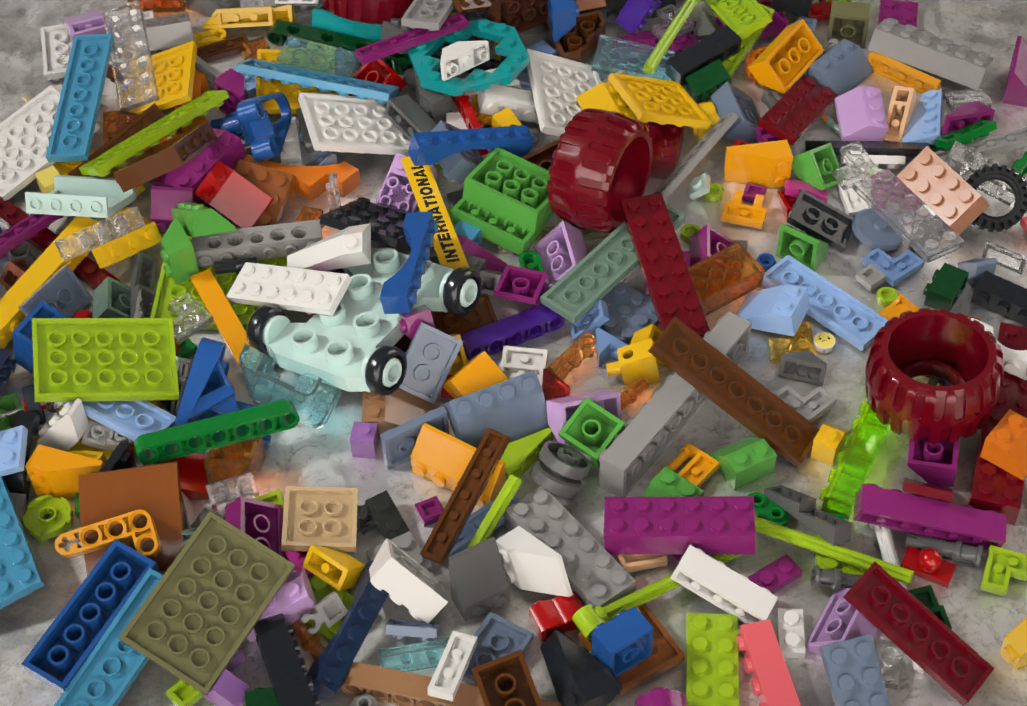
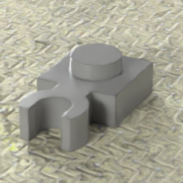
[300,591,348,634]

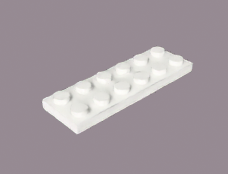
[226,262,352,316]

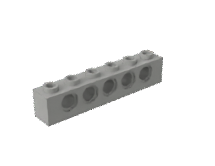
[192,219,323,267]

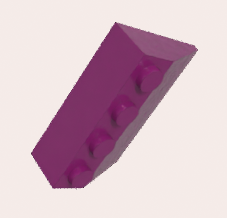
[148,128,247,203]

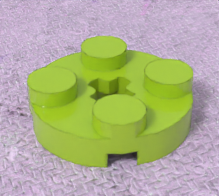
[22,494,73,541]

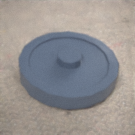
[852,209,905,251]

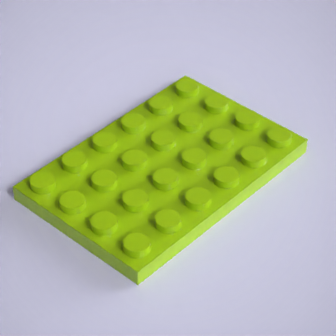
[32,318,179,402]

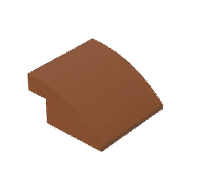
[78,461,187,576]

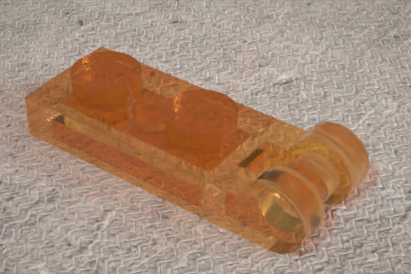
[546,333,595,387]

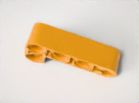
[55,510,161,559]

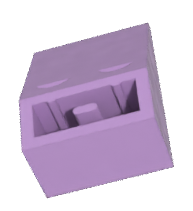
[63,9,114,44]
[375,153,439,213]

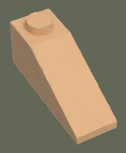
[882,86,918,142]

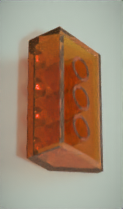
[688,241,765,316]

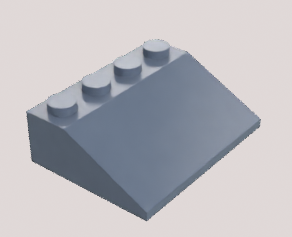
[443,370,554,448]

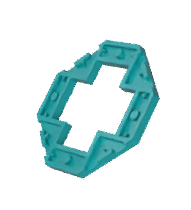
[408,19,530,97]

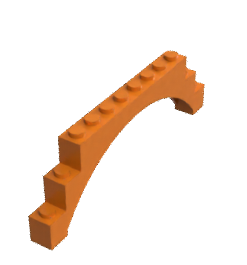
[171,69,360,201]

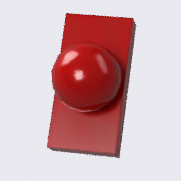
[900,546,957,588]

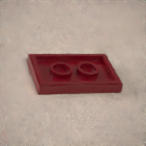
[902,478,954,502]

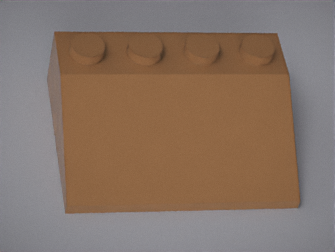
[362,388,433,439]

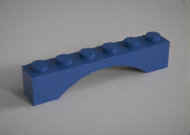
[408,125,534,166]
[380,212,438,314]

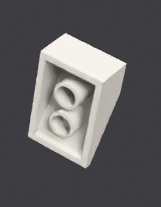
[496,526,573,597]

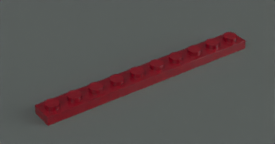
[0,197,120,290]

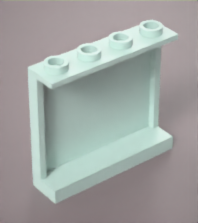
[25,175,136,218]

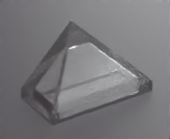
[982,241,1027,275]

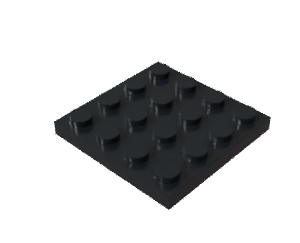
[319,197,407,248]

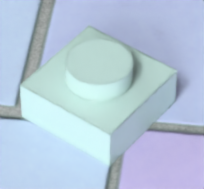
[688,173,711,201]

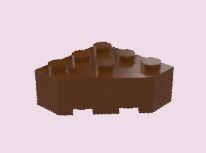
[546,10,606,64]

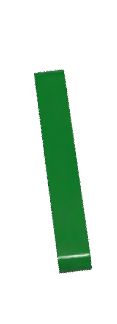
[134,399,300,465]

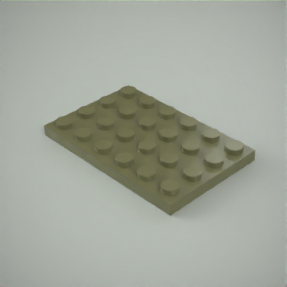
[118,511,295,696]

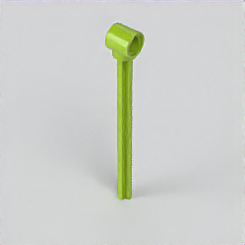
[643,0,703,74]
[755,512,914,585]
[572,554,741,641]

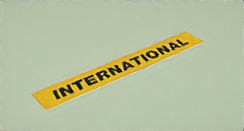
[401,156,469,270]

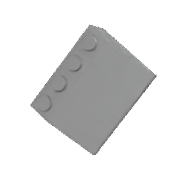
[113,12,194,58]

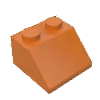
[980,409,1027,480]

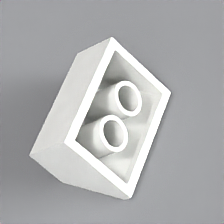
[369,538,448,624]

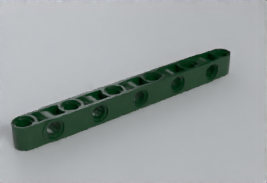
[267,20,462,77]

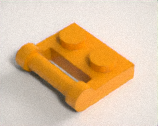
[657,443,720,488]

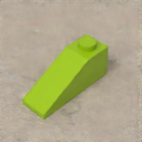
[500,428,553,481]

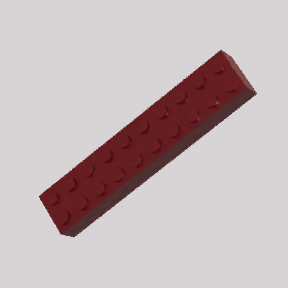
[967,322,1027,526]

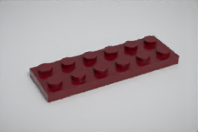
[757,76,838,145]
[843,562,995,706]

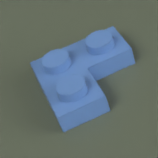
[862,247,924,287]

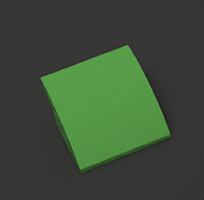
[450,147,553,255]

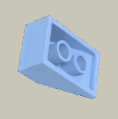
[736,284,810,337]

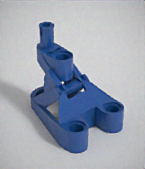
[210,93,292,161]
[174,337,271,450]

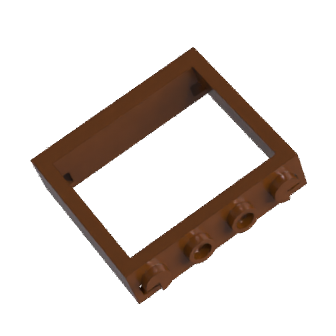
[113,121,218,192]

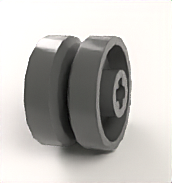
[529,441,592,498]

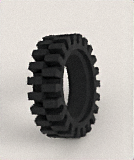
[966,164,1027,232]

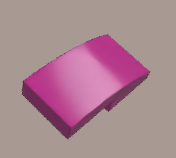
[785,179,827,203]

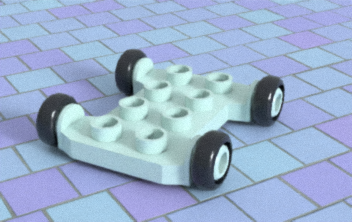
[246,248,482,396]

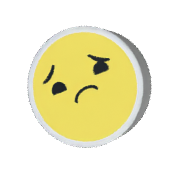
[812,332,836,354]

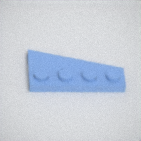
[901,89,944,144]

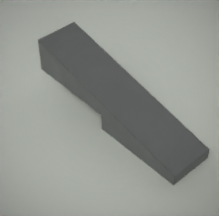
[130,251,158,318]
[764,485,852,546]

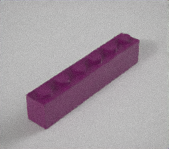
[853,484,1007,550]

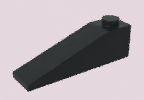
[540,629,623,706]

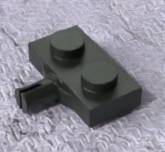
[359,490,410,540]

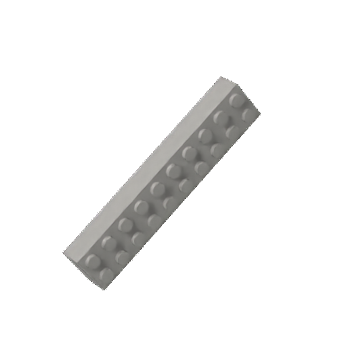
[598,311,752,497]

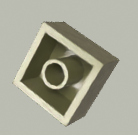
[826,0,871,49]

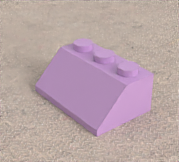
[834,86,888,142]
[534,220,588,290]
[546,389,622,446]
[247,568,317,643]
[805,588,878,657]

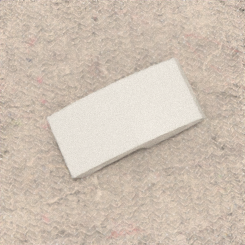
[81,421,132,451]

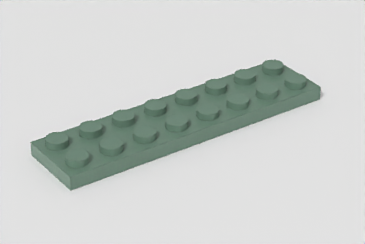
[540,204,686,324]

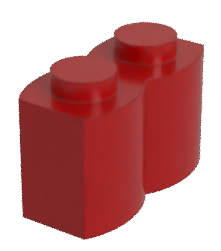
[529,591,584,642]

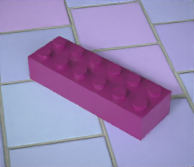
[604,496,756,555]

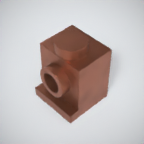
[0,259,30,291]

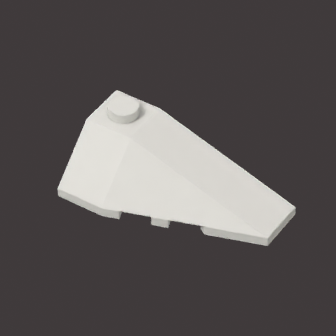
[287,223,371,271]

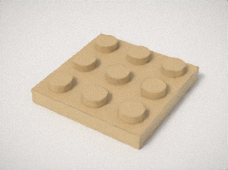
[281,486,358,553]

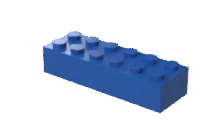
[22,539,161,694]

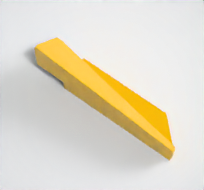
[202,4,297,29]

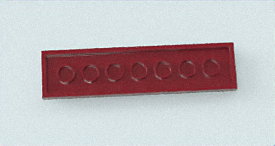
[620,193,710,338]

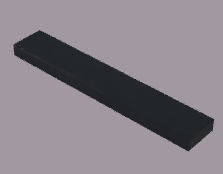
[805,140,930,156]

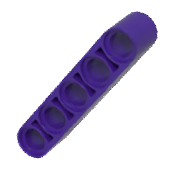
[461,304,565,361]

